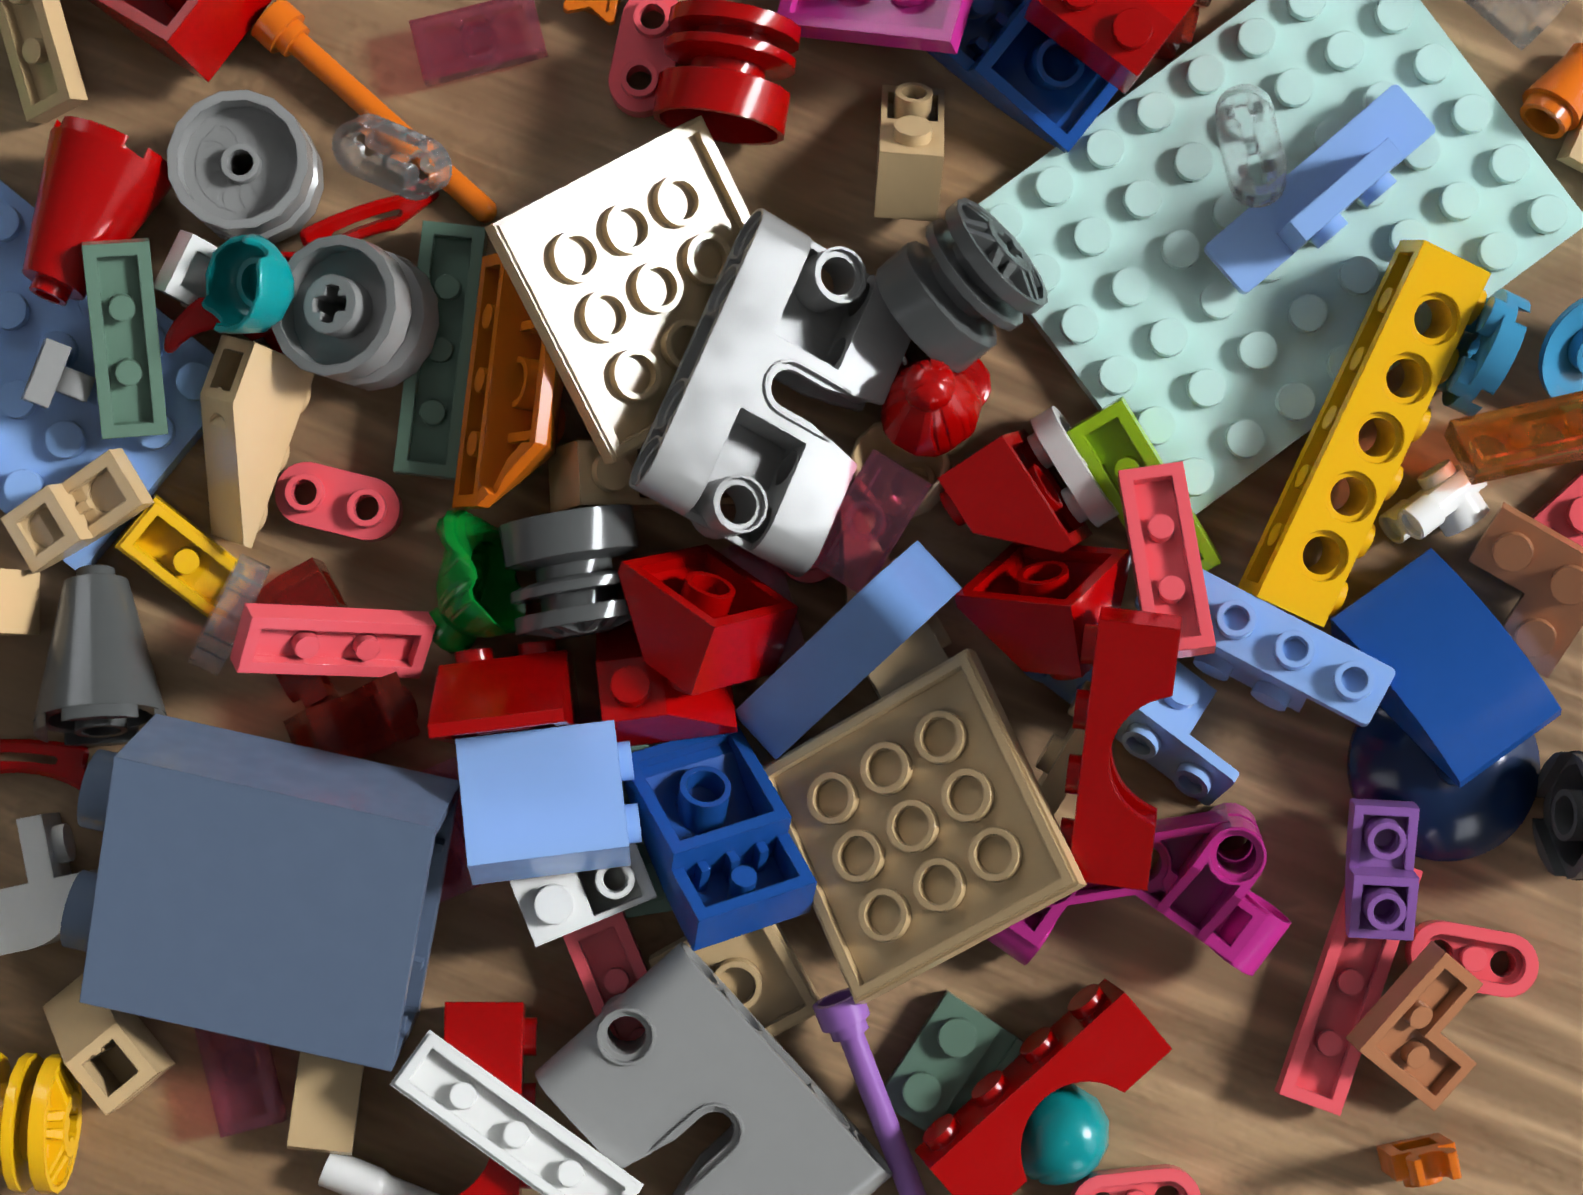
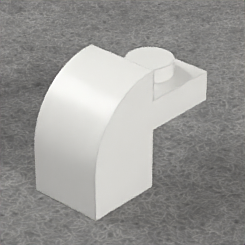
[0,812,97,956]

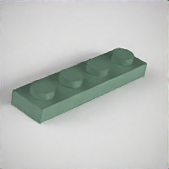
[393,220,488,480]

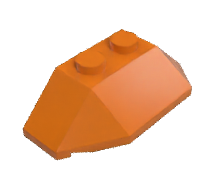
[452,253,566,510]

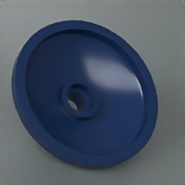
[1347,706,1540,862]

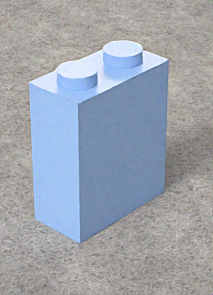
[455,720,642,885]

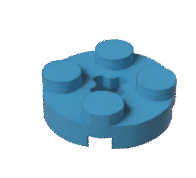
[1437,289,1531,417]

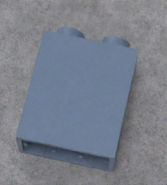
[60,714,460,1072]

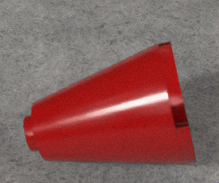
[22,116,172,306]

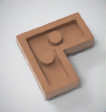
[1468,502,1583,679]
[1346,940,1483,1111]

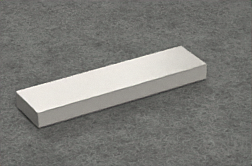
[389,1030,644,1195]

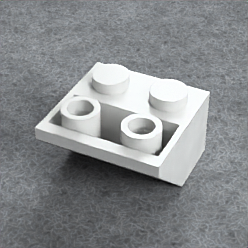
[509,843,657,947]

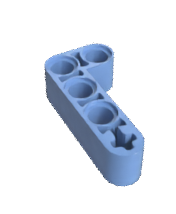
[735,540,962,760]

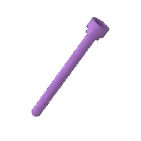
[813,988,927,1195]

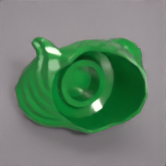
[429,509,527,654]

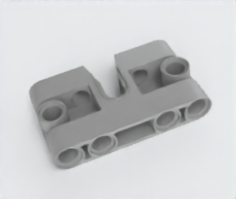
[629,208,911,578]
[535,942,893,1195]

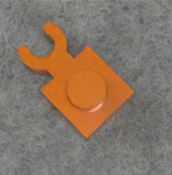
[1376,1133,1462,1188]

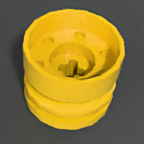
[0,1052,82,1194]

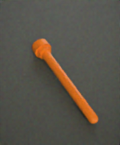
[251,0,497,223]

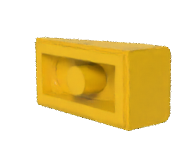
[114,494,257,625]

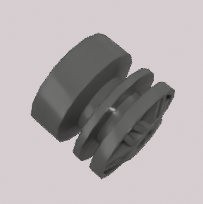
[876,198,1048,373]
[498,504,639,640]

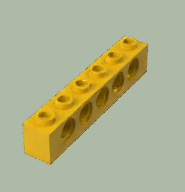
[1238,240,1491,628]

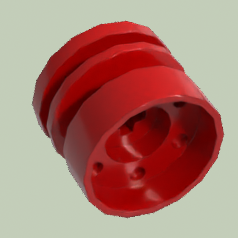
[653,0,801,146]

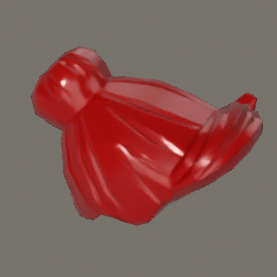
[881,353,992,457]

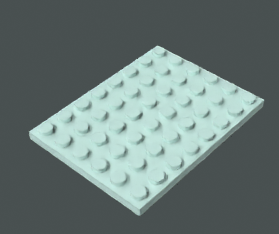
[979,0,1583,515]

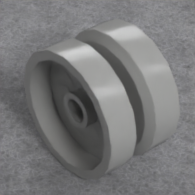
[167,90,324,244]
[272,234,439,391]

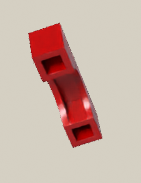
[1060,606,1182,891]
[914,978,1172,1195]
[444,1002,538,1195]

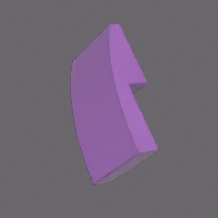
[1345,798,1420,941]

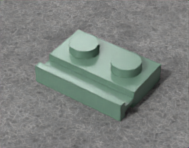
[884,990,1024,1132]

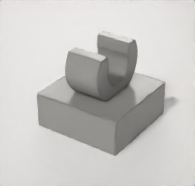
[21,338,96,409]

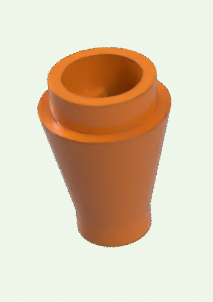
[1520,43,1583,139]

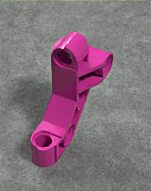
[987,803,1291,976]

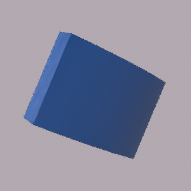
[926,0,1118,153]
[1331,548,1562,788]
[624,724,817,951]

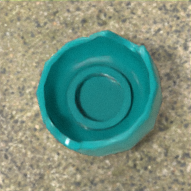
[202,234,294,334]
[1021,1084,1109,1186]

